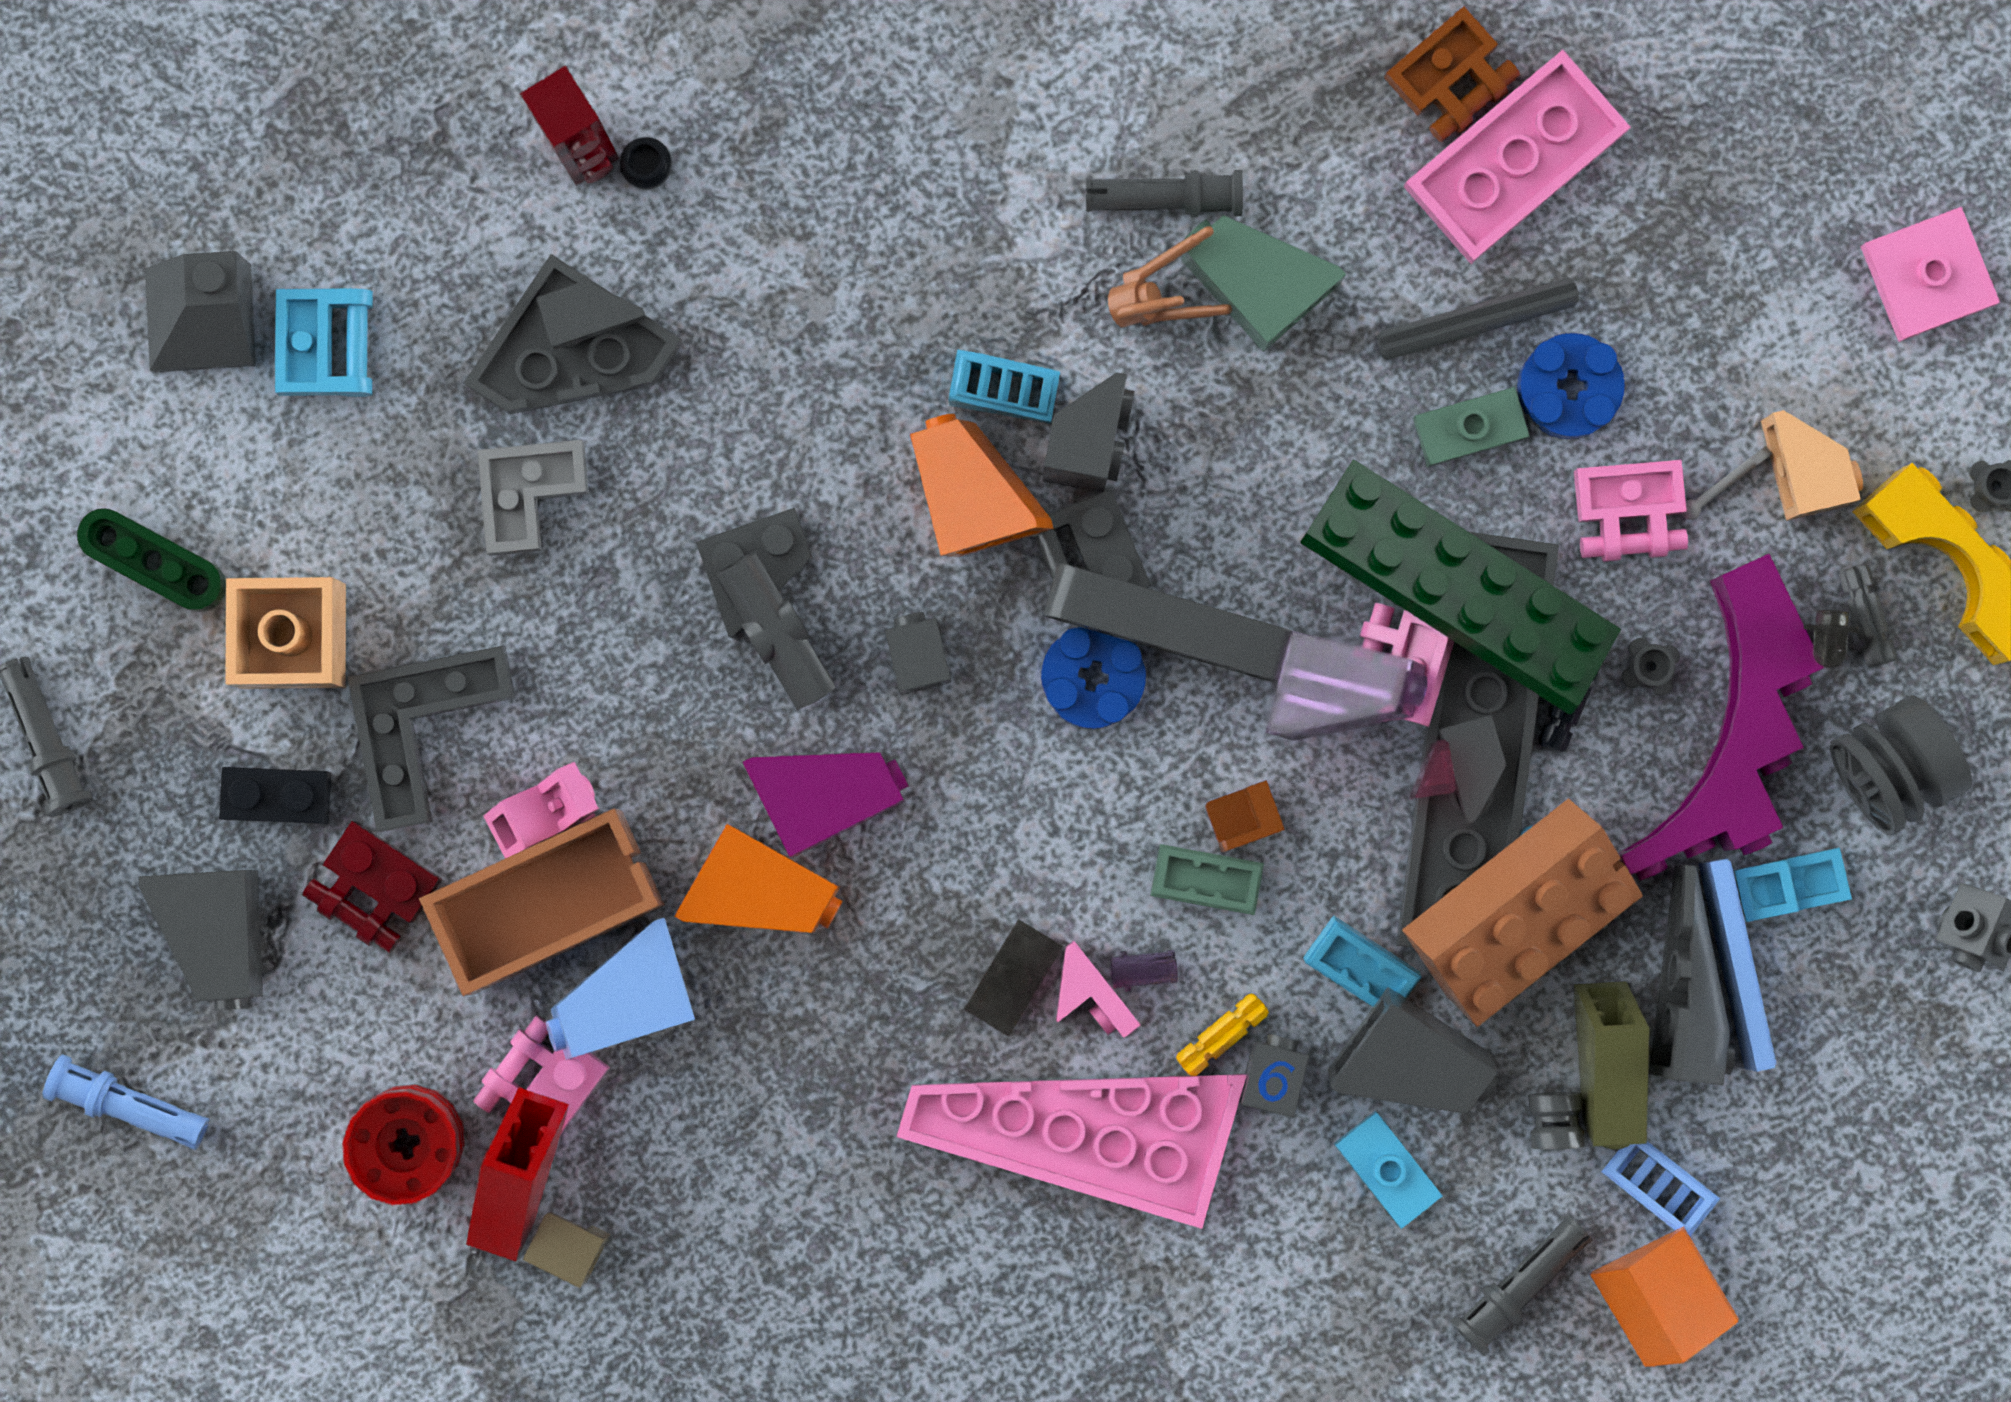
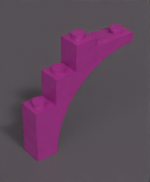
[1618,554,1824,881]

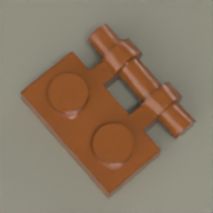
[1384,6,1520,142]

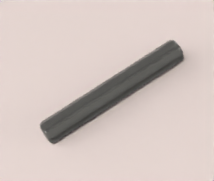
[1377,278,1579,360]

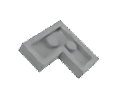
[477,440,589,556]

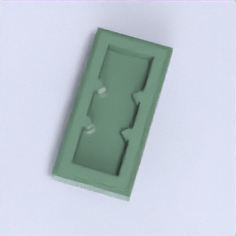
[1413,387,1530,468]
[1150,844,1264,915]

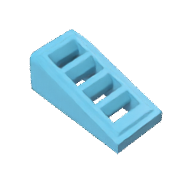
[949,349,1060,424]

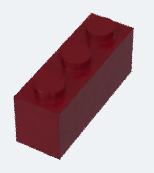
[519,65,620,185]

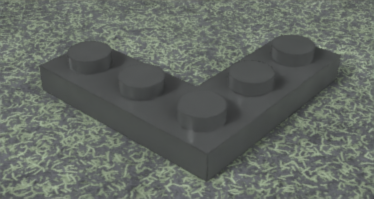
[347,646,515,832]

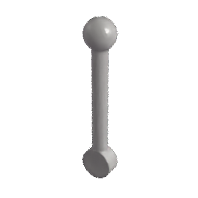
[1682,446,1772,520]

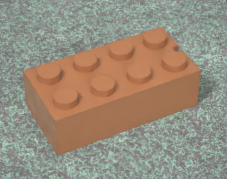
[1402,798,1643,1027]
[419,808,665,996]

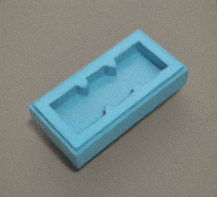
[1303,915,1422,1007]
[1334,1111,1442,1229]

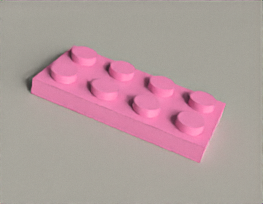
[1403,50,1631,264]

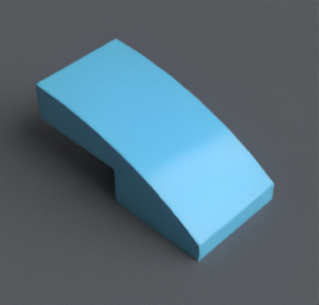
[1734,847,1852,922]

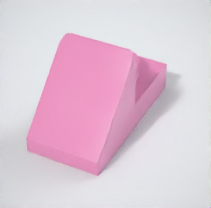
[1056,941,1140,1038]

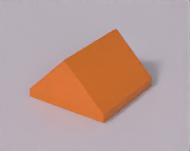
[1590,1226,1739,1367]

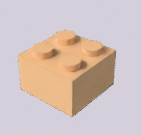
[225,577,346,689]

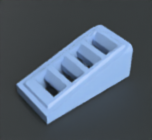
[1601,1141,1720,1237]

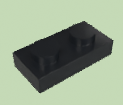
[219,767,331,824]

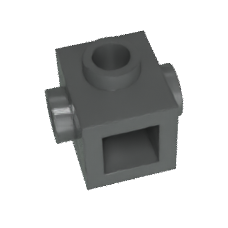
[1935,883,2011,972]

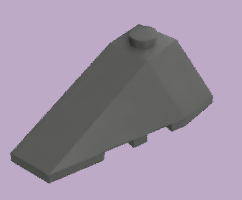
[1649,865,1735,1085]

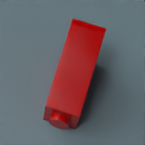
[466,1087,569,1262]

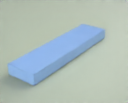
[1698,859,1777,1072]

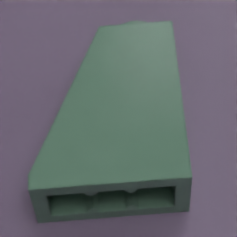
[1181,215,1346,352]

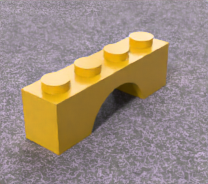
[1852,463,2011,665]

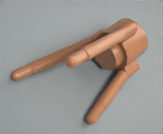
[1108,226,1232,328]

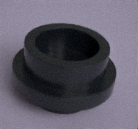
[620,137,672,190]

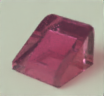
[1409,740,1456,800]

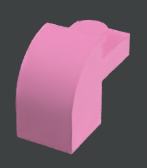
[483,762,599,858]

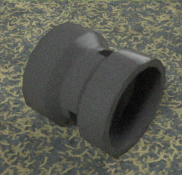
[1528,1092,1585,1150]

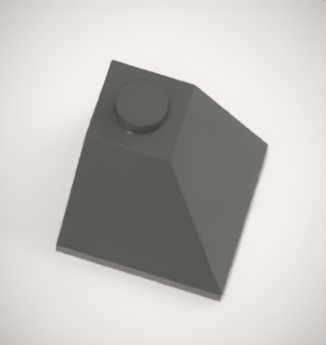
[145,251,256,372]

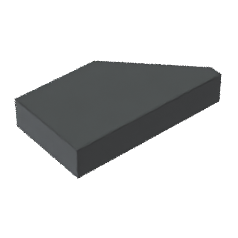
[536,281,647,350]
[1438,714,1507,824]

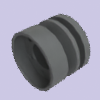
[1830,695,1973,835]

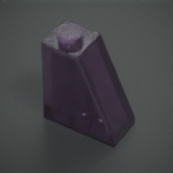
[1265,631,1428,741]

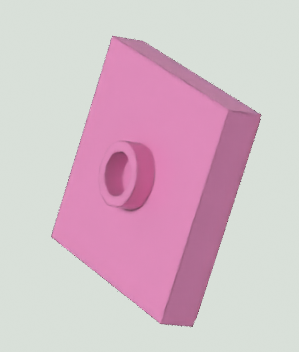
[1860,207,2000,342]

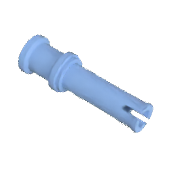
[42,1054,209,1150]

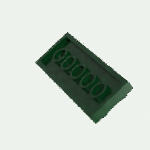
[1300,459,1621,715]

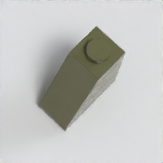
[1574,981,1649,1149]

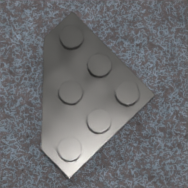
[464,254,683,415]

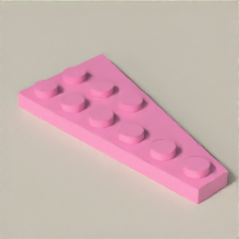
[896,1074,1247,1229]

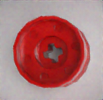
[342,1084,465,1205]

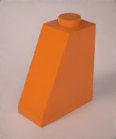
[910,414,1054,557]
[674,824,843,933]

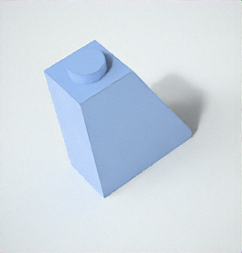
[546,918,695,1060]

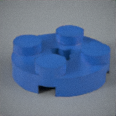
[1517,333,1625,439]
[1041,627,1146,729]

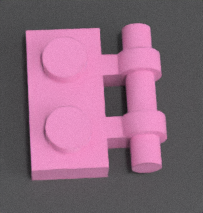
[1574,460,1688,562]
[1345,603,1454,727]
[473,1015,610,1133]

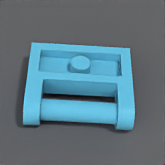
[275,288,373,397]

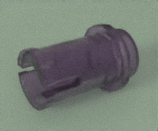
[1110,950,1178,993]

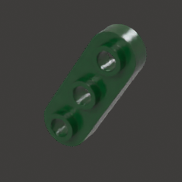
[77,508,226,612]

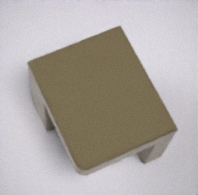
[523,1212,611,1288]

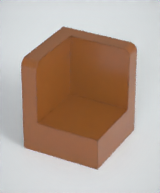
[1205,780,1285,853]

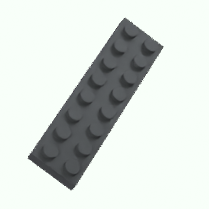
[1396,531,1559,948]

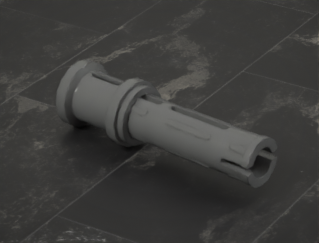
[1086,170,1243,217]
[0,657,93,817]
[1450,1215,1593,1357]

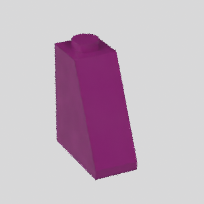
[742,752,909,858]

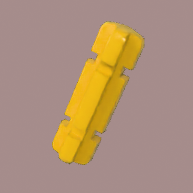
[1176,993,1269,1076]

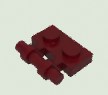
[302,821,442,954]

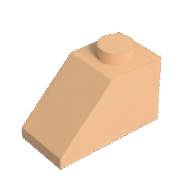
[1761,410,1863,521]

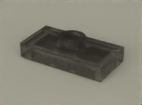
[964,919,1063,1037]

